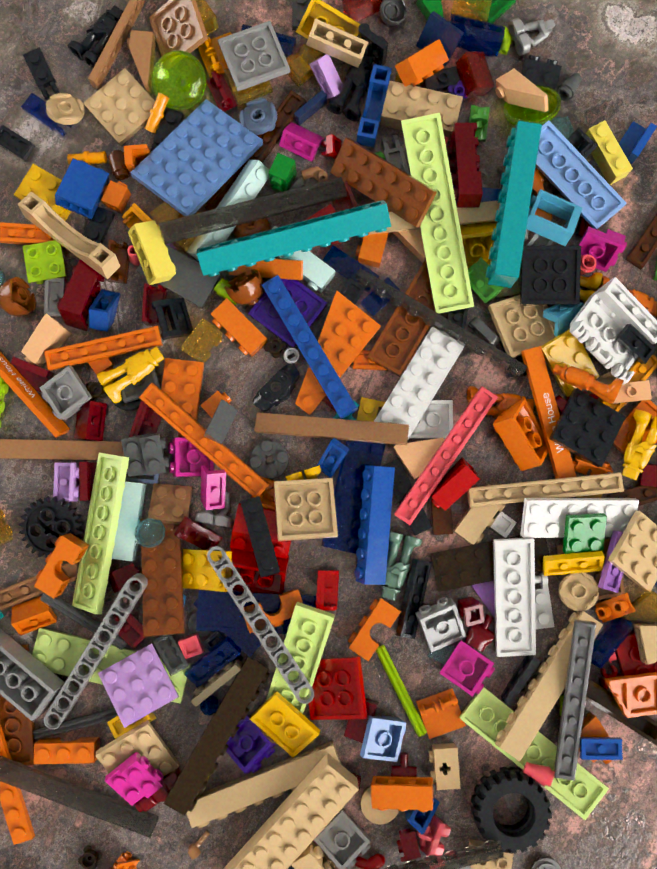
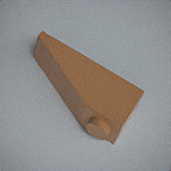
[127,30,157,94]

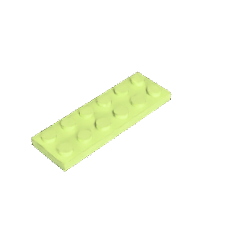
[266,602,335,714]

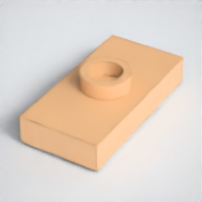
[613,380,652,404]

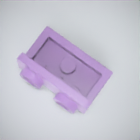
[53,462,80,502]

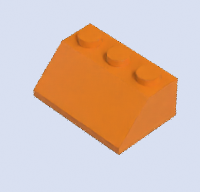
[493,398,548,471]

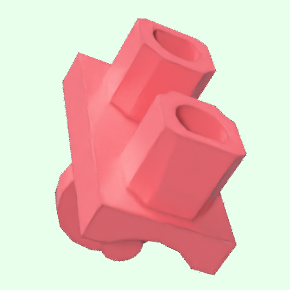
[416,815,451,860]

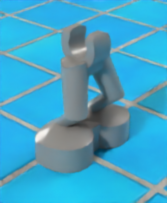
[508,18,555,56]
[195,492,233,528]

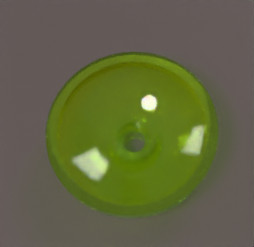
[152,50,206,110]
[503,85,561,126]

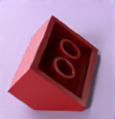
[230,503,292,559]
[231,548,289,598]

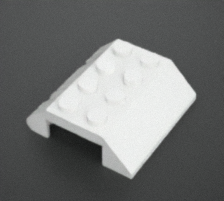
[570,277,657,385]

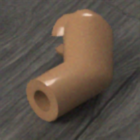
[301,166,328,183]

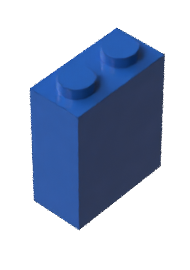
[55,158,109,219]

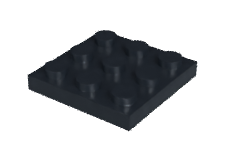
[520,246,581,305]
[549,388,625,468]

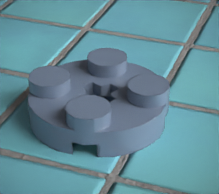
[240,98,277,135]

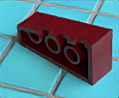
[446,123,483,208]
[57,259,105,332]

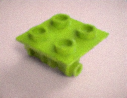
[22,240,66,285]

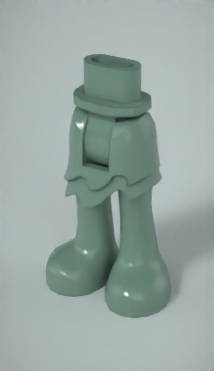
[381,531,422,601]

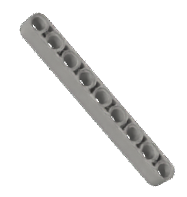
[207,546,314,704]
[44,573,148,729]

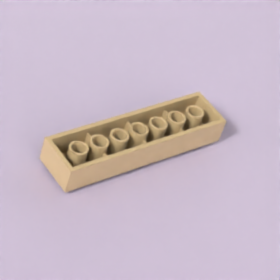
[223,753,359,869]

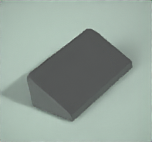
[204,399,238,445]

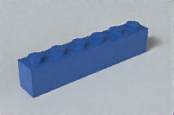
[355,465,395,585]

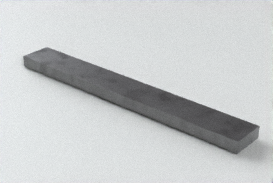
[554,619,596,781]

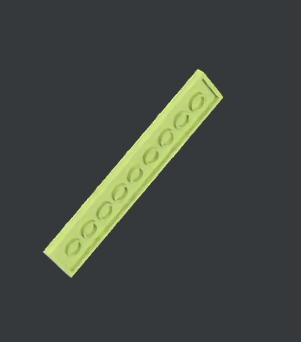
[401,113,474,314]

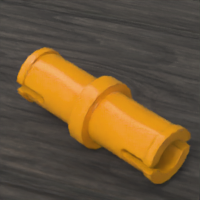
[145,92,170,133]
[67,151,108,165]

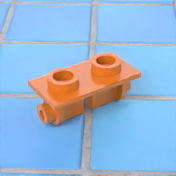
[572,454,614,475]

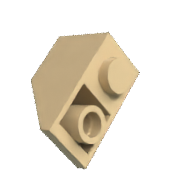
[291,841,335,869]

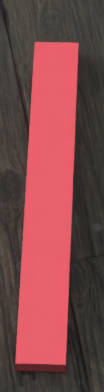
[394,386,498,525]

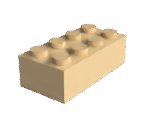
[380,81,463,141]

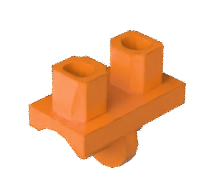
[595,593,636,623]

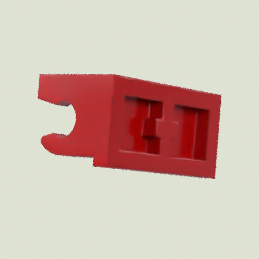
[316,569,339,611]

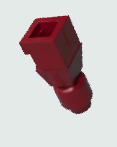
[135,768,181,812]

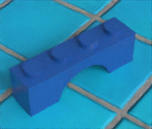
[357,64,392,148]

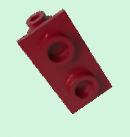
[206,71,238,112]

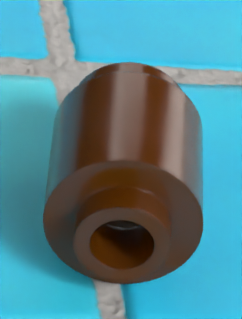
[108,150,130,180]

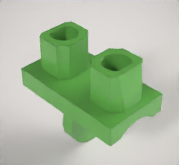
[469,105,490,142]

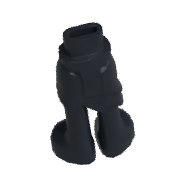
[67,5,123,68]
[327,55,374,122]

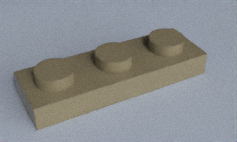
[191,658,243,707]

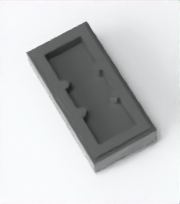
[152,635,188,676]

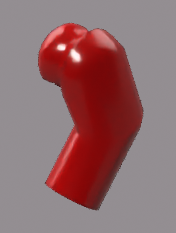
[355,854,385,869]

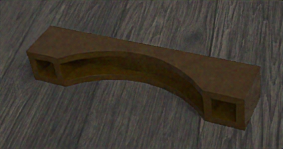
[586,679,657,746]

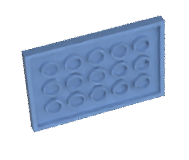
[130,99,263,219]

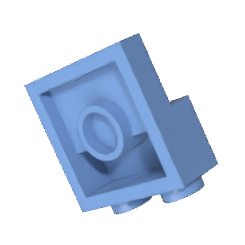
[360,715,406,762]

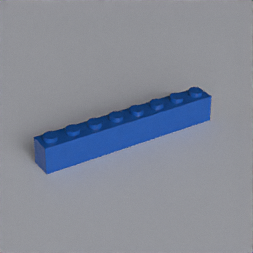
[262,275,358,419]

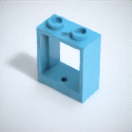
[526,189,582,246]

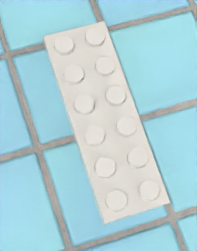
[374,326,465,439]
[520,498,639,538]
[493,538,536,657]

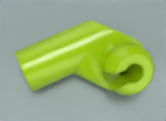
[495,26,512,55]

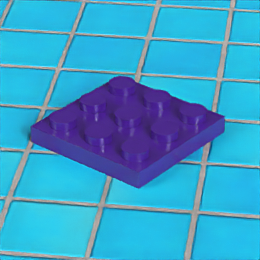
[248,279,328,348]

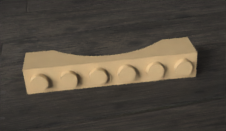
[18,192,120,279]

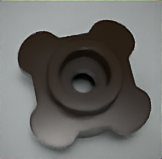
[264,336,286,358]
[86,381,107,400]
[78,846,102,869]

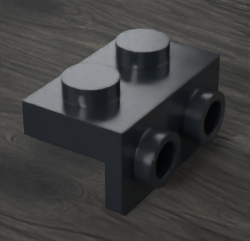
[521,55,562,90]

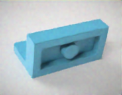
[543,302,584,336]

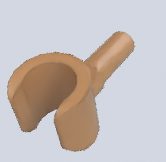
[188,831,210,860]

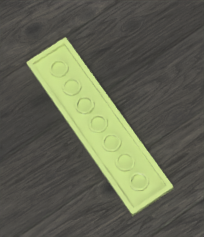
[72,452,129,614]
[32,628,191,704]
[459,687,609,820]

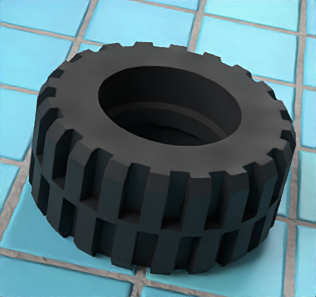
[471,767,552,854]

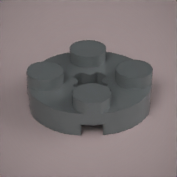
[250,441,288,479]

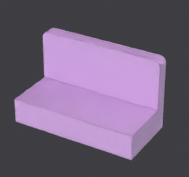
[310,54,343,99]

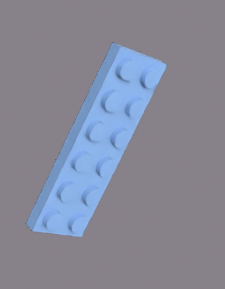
[536,120,627,230]

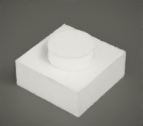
[490,511,517,538]

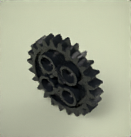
[19,496,84,558]

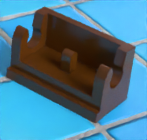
[105,240,130,284]

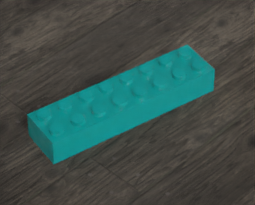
[486,120,542,288]

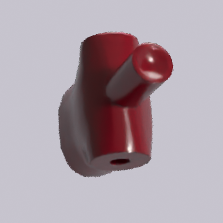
[465,614,495,653]
[391,752,417,777]

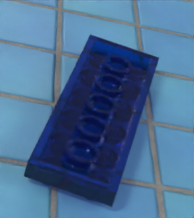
[321,440,386,554]
[196,590,316,634]

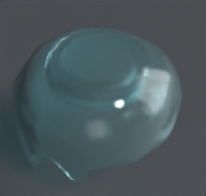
[135,518,165,548]

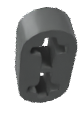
[468,317,500,349]

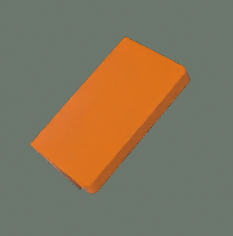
[124,144,151,179]
[11,596,57,636]

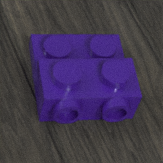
[226,714,277,773]

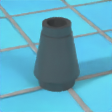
[557,73,582,101]

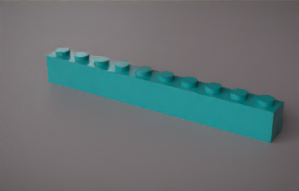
[196,200,391,277]

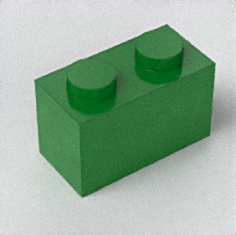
[268,153,297,194]

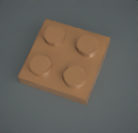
[148,483,193,525]

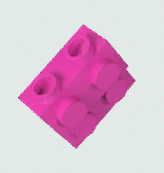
[577,226,627,272]
[168,438,214,477]
[439,640,495,697]
[105,751,164,806]

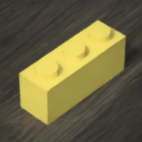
[585,120,633,185]
[128,220,176,285]

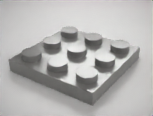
[217,21,290,92]

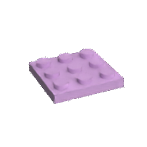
[98,643,179,728]

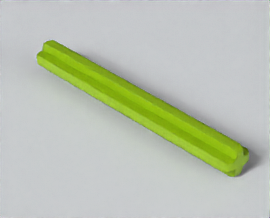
[376,645,427,737]

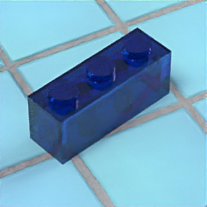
[449,14,505,57]

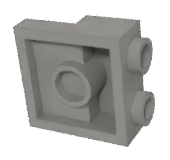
[40,366,92,420]
[415,597,467,652]
[314,810,371,869]

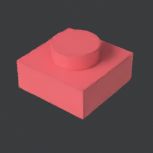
[178,633,204,659]

